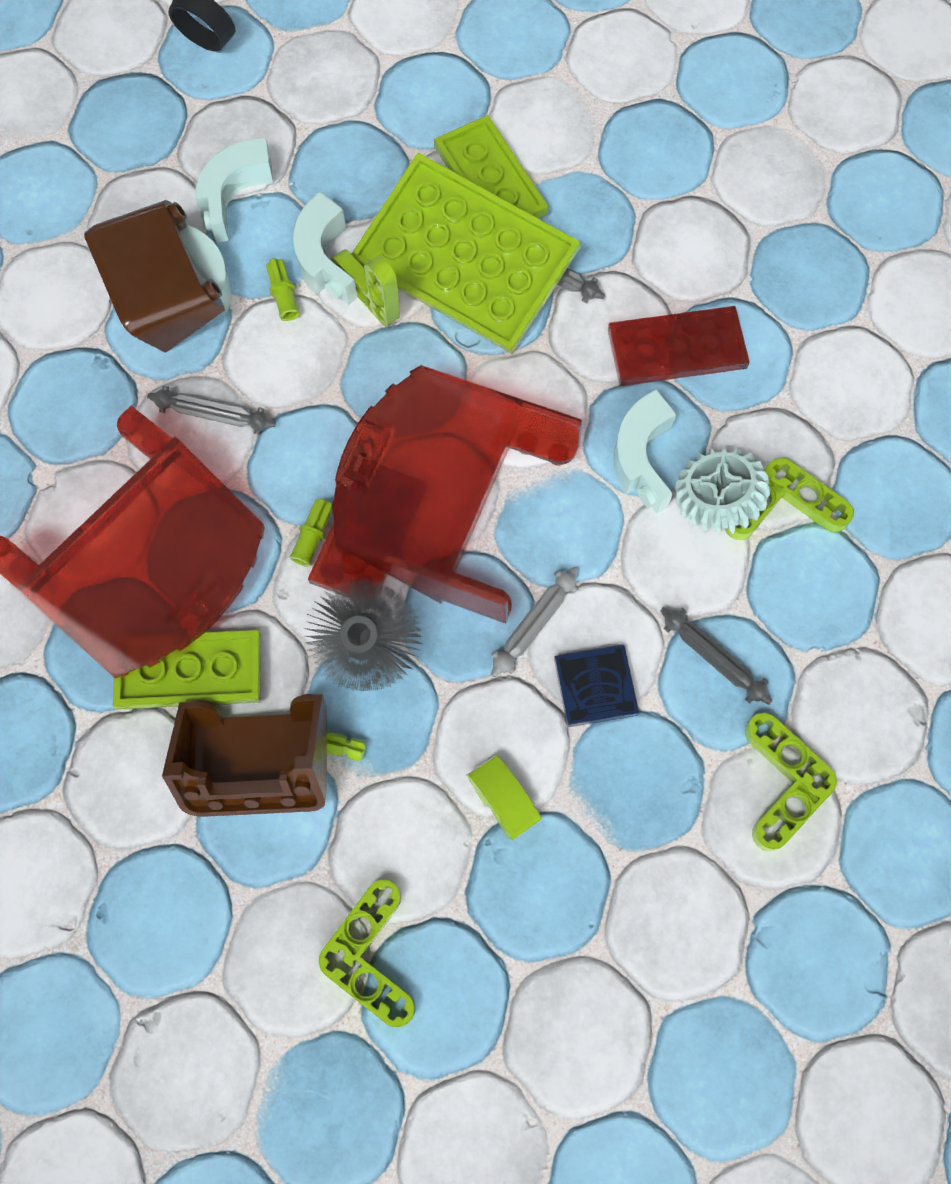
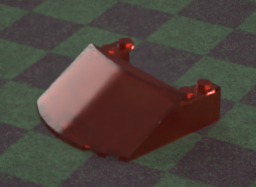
[332,365,582,624]
[0,406,265,678]

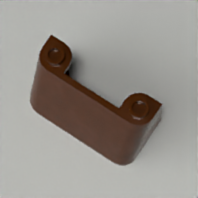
[84,200,225,353]
[162,694,327,817]

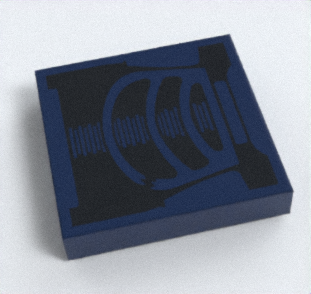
[554,645,639,728]

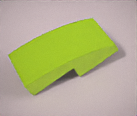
[466,755,542,840]

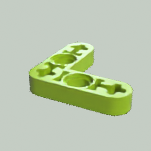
[331,249,400,327]
[724,458,854,540]
[745,713,837,852]
[318,879,415,1027]

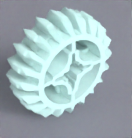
[675,446,770,535]

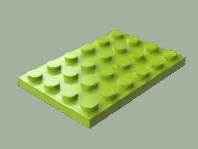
[351,152,581,354]

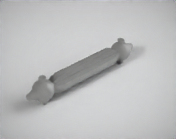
[491,567,578,677]

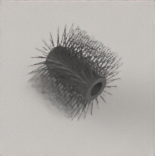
[304,578,423,691]

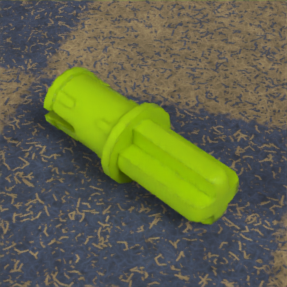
[266,258,300,321]
[289,499,334,567]

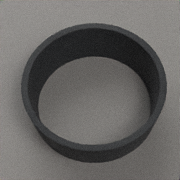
[168,0,236,52]

